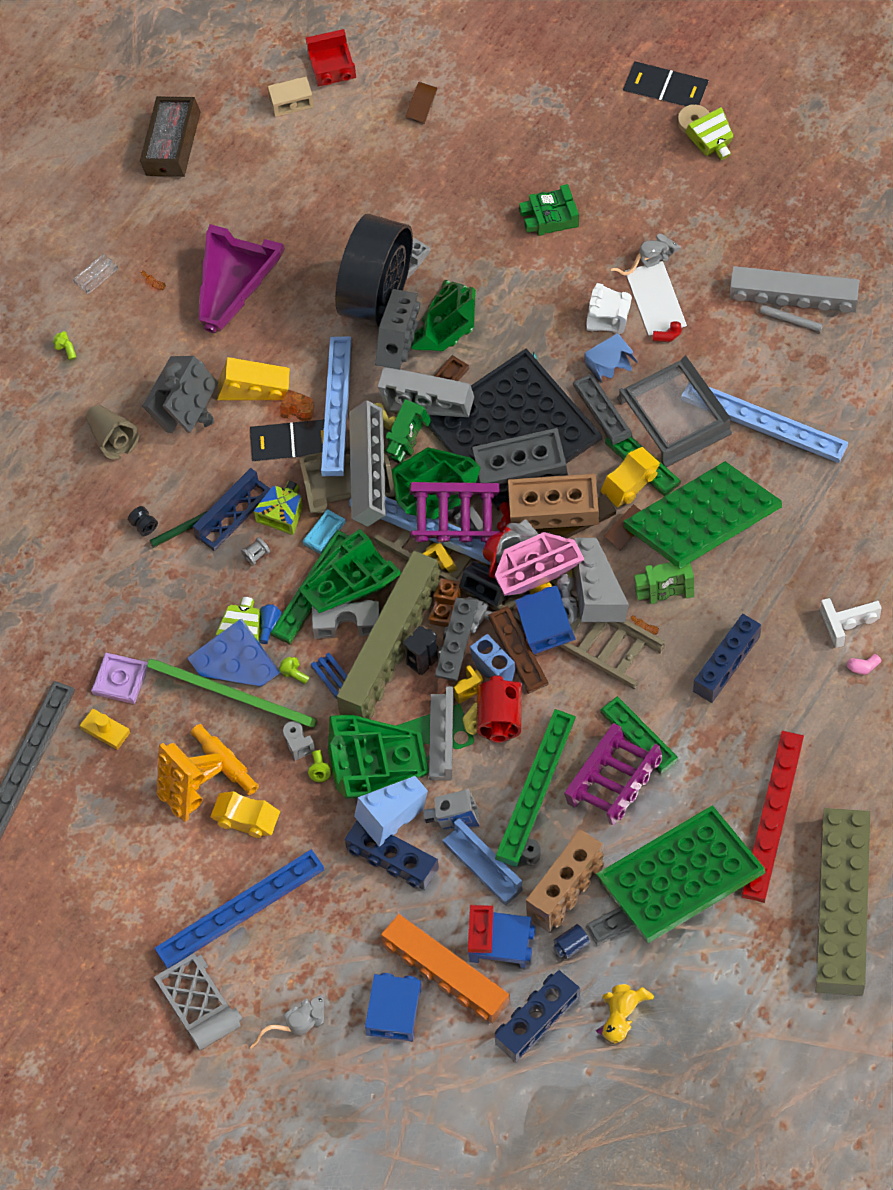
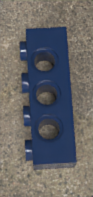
[693,613,761,703]
[345,820,439,890]
[495,970,580,1063]

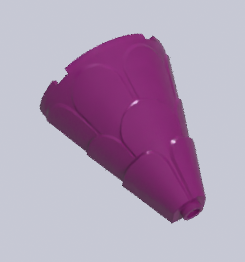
[199,224,285,333]

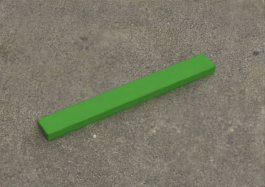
[147,659,317,728]

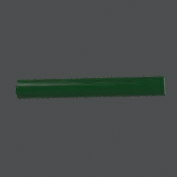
[149,511,207,548]

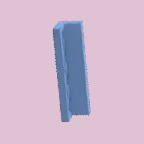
[443,819,522,906]

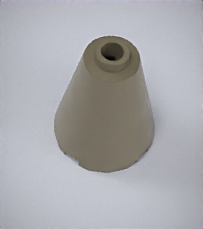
[86,405,139,459]

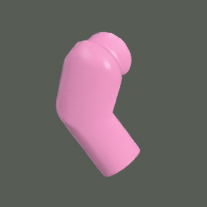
[847,654,881,675]

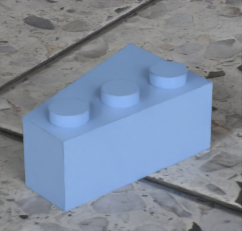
[354,776,428,847]

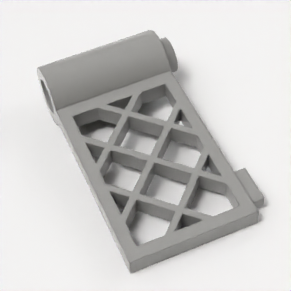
[154,953,242,1051]

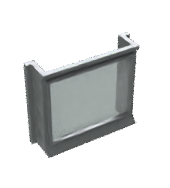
[617,355,732,468]

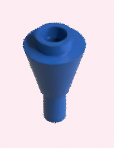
[259,604,282,644]

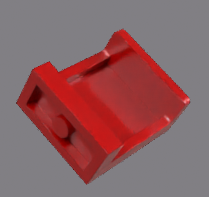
[306,29,356,87]

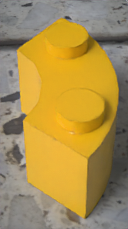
[600,447,660,507]
[210,791,280,838]

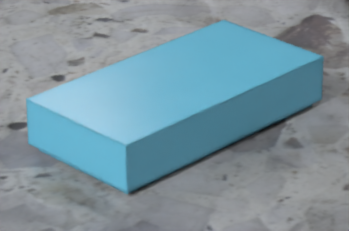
[303,509,346,554]

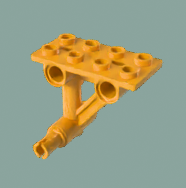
[156,724,259,822]

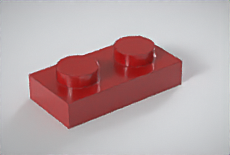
[468,905,494,953]

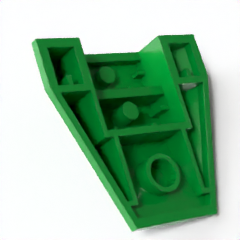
[391,447,481,520]
[298,529,402,613]
[328,715,429,799]

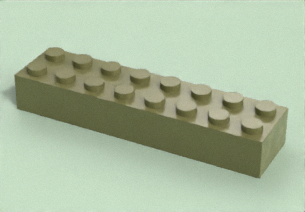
[337,551,440,719]
[815,808,870,996]

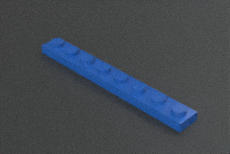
[155,849,325,969]

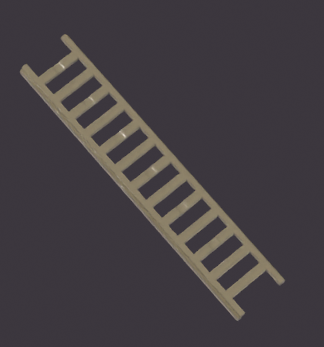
[374,518,665,689]

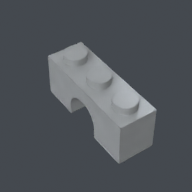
[312,600,380,639]

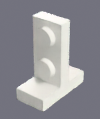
[820,598,882,648]

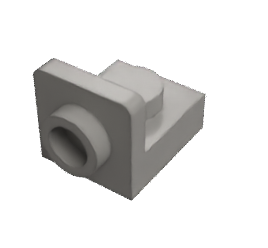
[454,506,483,531]

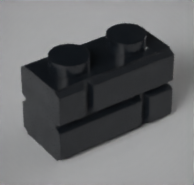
[459,561,508,607]
[404,626,438,675]

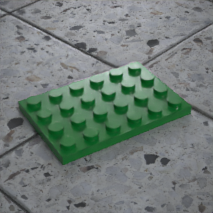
[624,461,782,569]
[596,805,765,943]

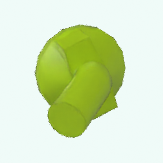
[53,331,76,360]
[279,657,309,684]
[308,750,331,782]

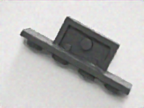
[435,597,478,681]

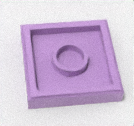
[92,653,148,704]

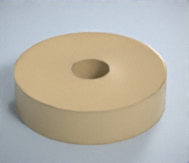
[678,105,709,134]

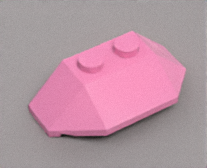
[495,532,584,596]

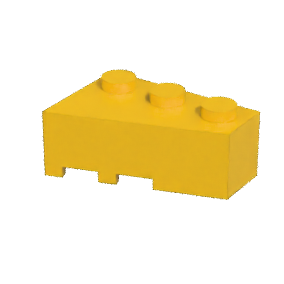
[217,357,290,400]

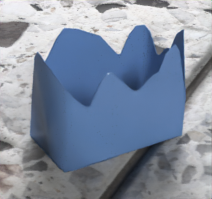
[585,333,638,384]
[470,634,515,681]

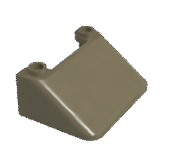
[299,447,396,513]

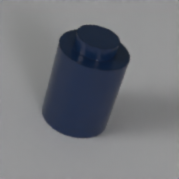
[553,924,590,959]

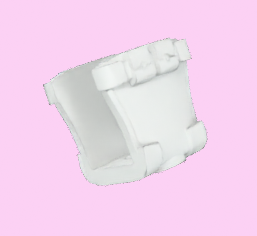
[586,283,632,334]

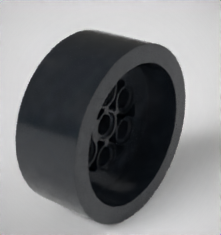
[335,213,413,327]

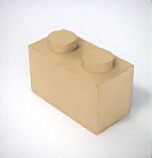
[268,76,314,117]

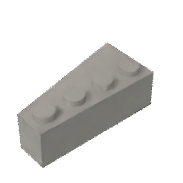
[378,367,474,417]
[573,538,629,622]

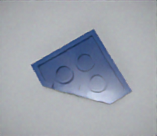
[188,619,281,686]

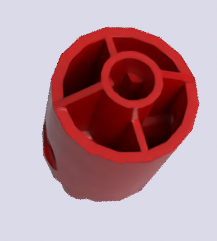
[477,676,522,743]

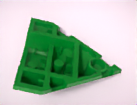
[411,280,476,351]

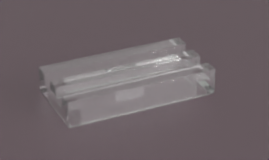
[73,254,118,294]

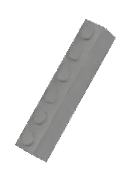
[730,266,860,313]
[349,400,386,527]

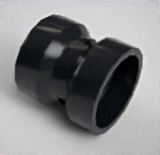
[128,506,158,536]

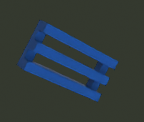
[311,652,347,699]

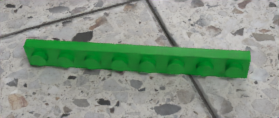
[495,709,576,867]

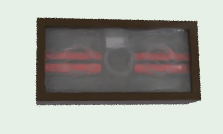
[140,96,201,177]

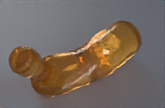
[140,270,166,290]
[631,615,659,635]

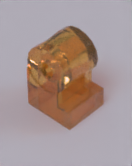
[280,390,314,421]

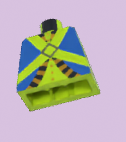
[254,481,303,535]

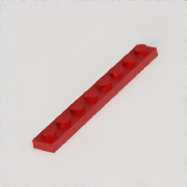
[742,731,804,903]

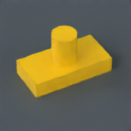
[80,708,130,750]

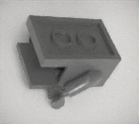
[142,356,218,433]

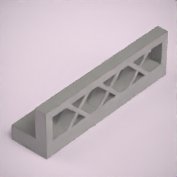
[429,687,453,780]

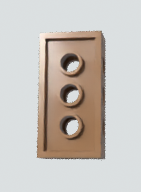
[508,474,599,529]
[526,829,604,933]

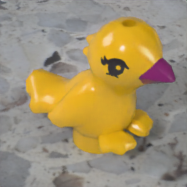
[595,984,654,1043]

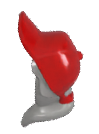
[483,523,535,578]

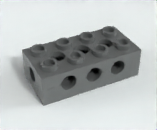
[375,289,420,370]
[472,428,568,493]

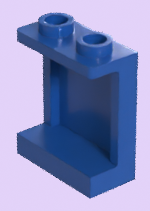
[515,585,576,654]
[468,912,535,969]
[365,973,422,1042]

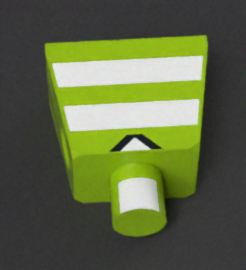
[685,107,733,160]
[216,597,261,643]

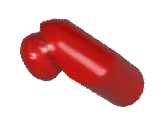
[653,321,682,342]
[497,502,511,532]

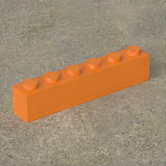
[381,914,510,1024]

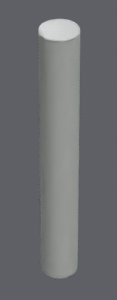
[760,305,823,332]

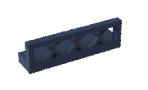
[193,468,271,551]

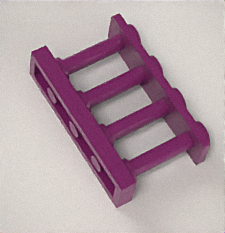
[409,482,499,543]
[564,723,662,826]

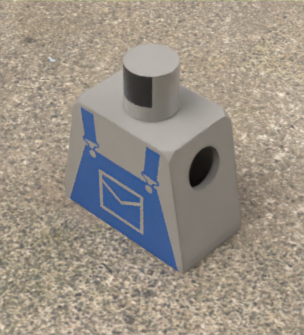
[424,789,480,831]

